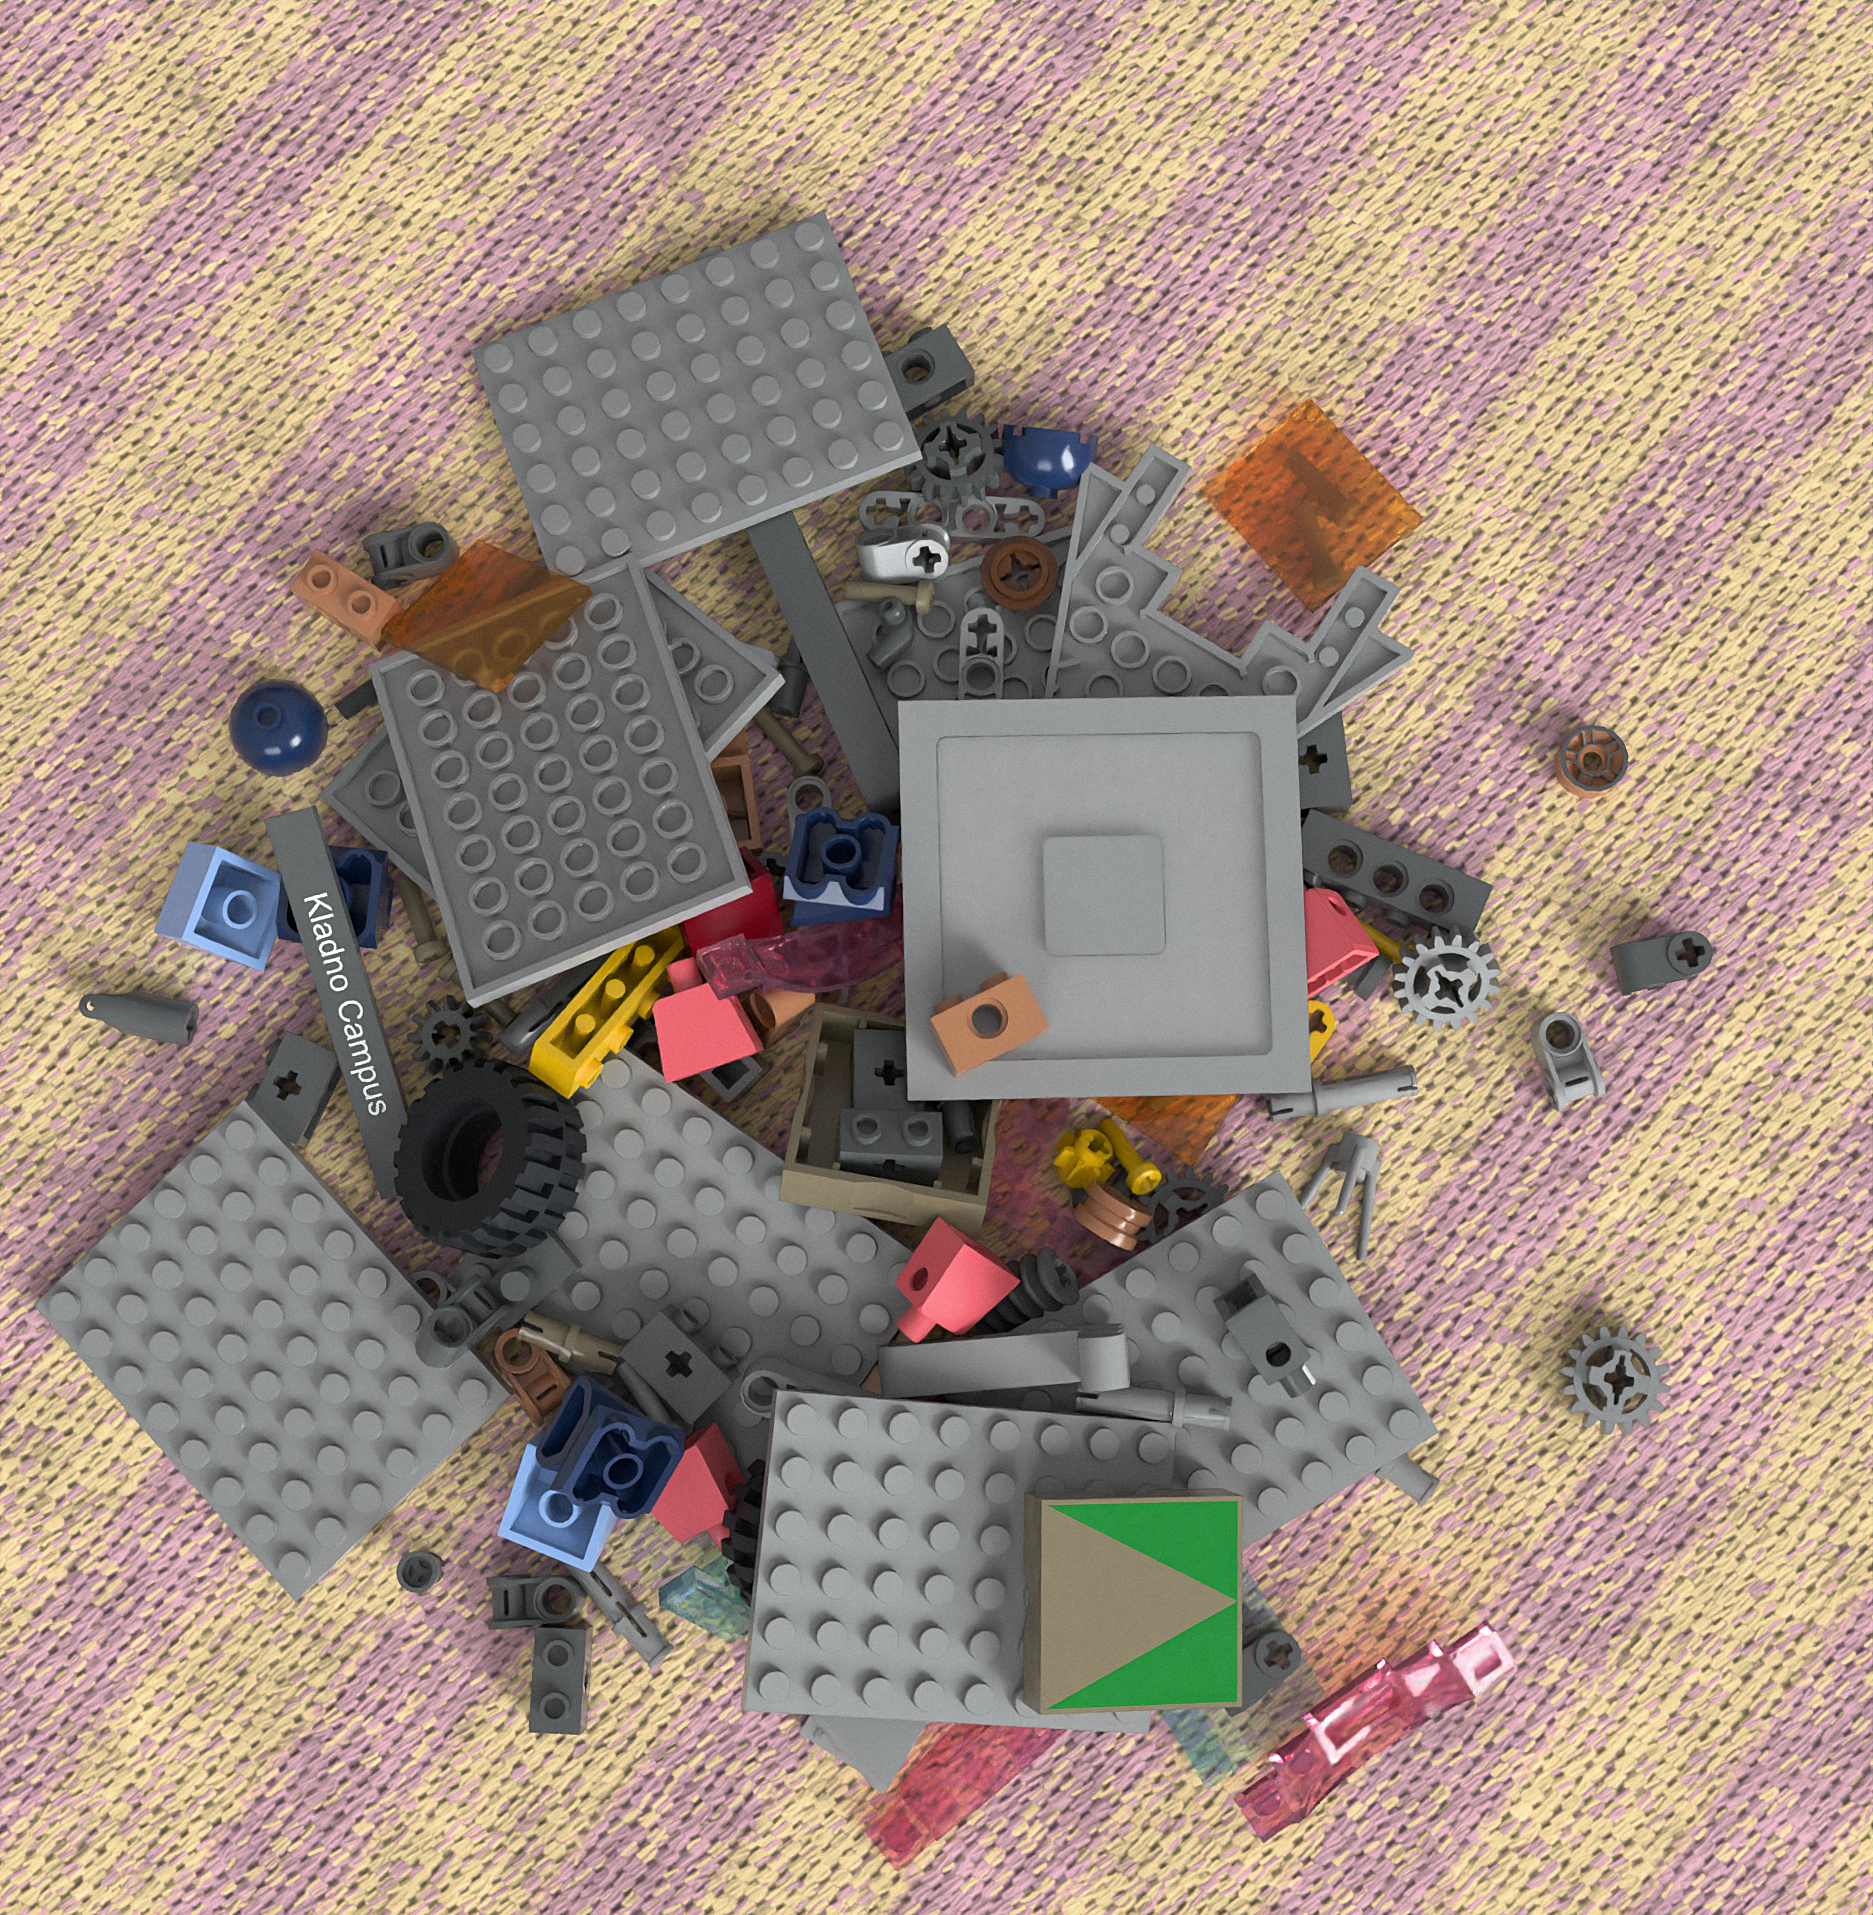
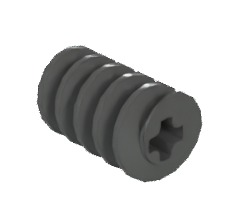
[975,1247,1080,1335]

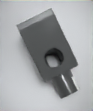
[1213,1273,1316,1398]

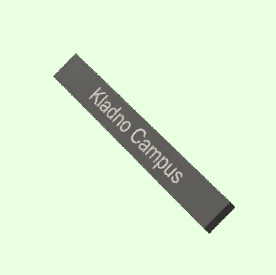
[264,805,411,1200]

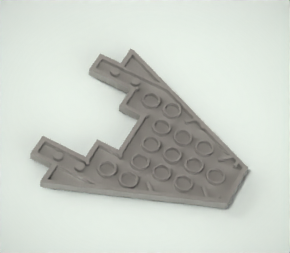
[1044,443,1415,739]

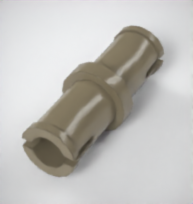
[517,1309,623,1376]

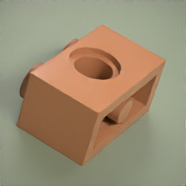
[289,549,407,652]
[928,971,1050,1078]

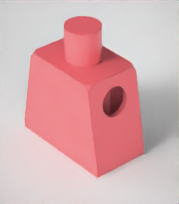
[1303,882,1380,999]
[653,957,765,1083]
[896,1216,1021,1344]
[650,1422,746,1552]

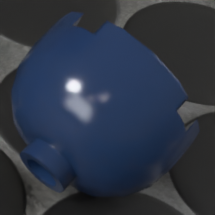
[1001,424,1099,499]
[228,679,329,777]

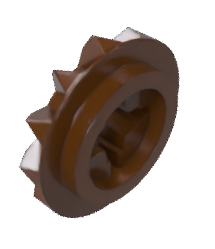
[981,536,1058,613]

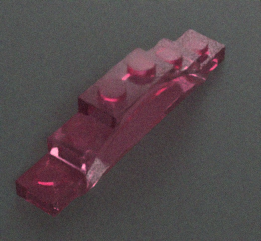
[695,883,904,1001]
[1233,1620,1516,1844]
[865,1723,1067,1872]

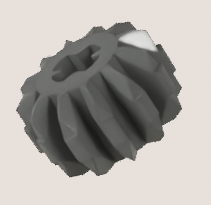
[407,995,493,1076]

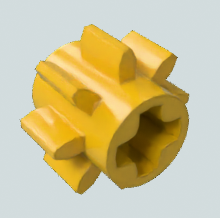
[1052,1127,1116,1190]

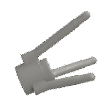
[1298,1132,1382,1261]

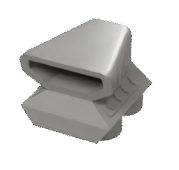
[799,1715,928,1794]

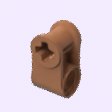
[741,968,815,1049]
[493,1328,572,1427]

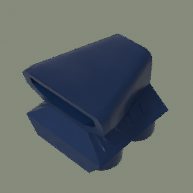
[783,807,900,927]
[276,845,394,949]
[535,1375,685,1519]

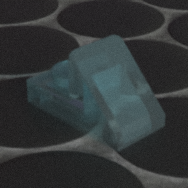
[658,1556,751,1644]

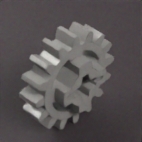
[1391,925,1501,1031]
[1557,1325,1671,1435]

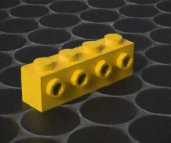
[528,924,687,1099]

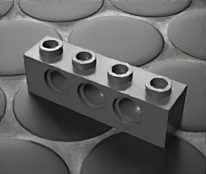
[881,323,974,422]
[1301,808,1493,939]

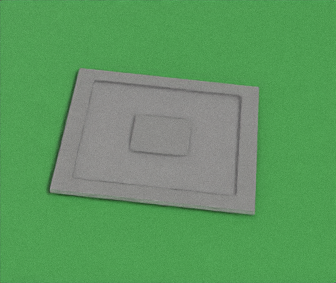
[898,695,1312,1101]

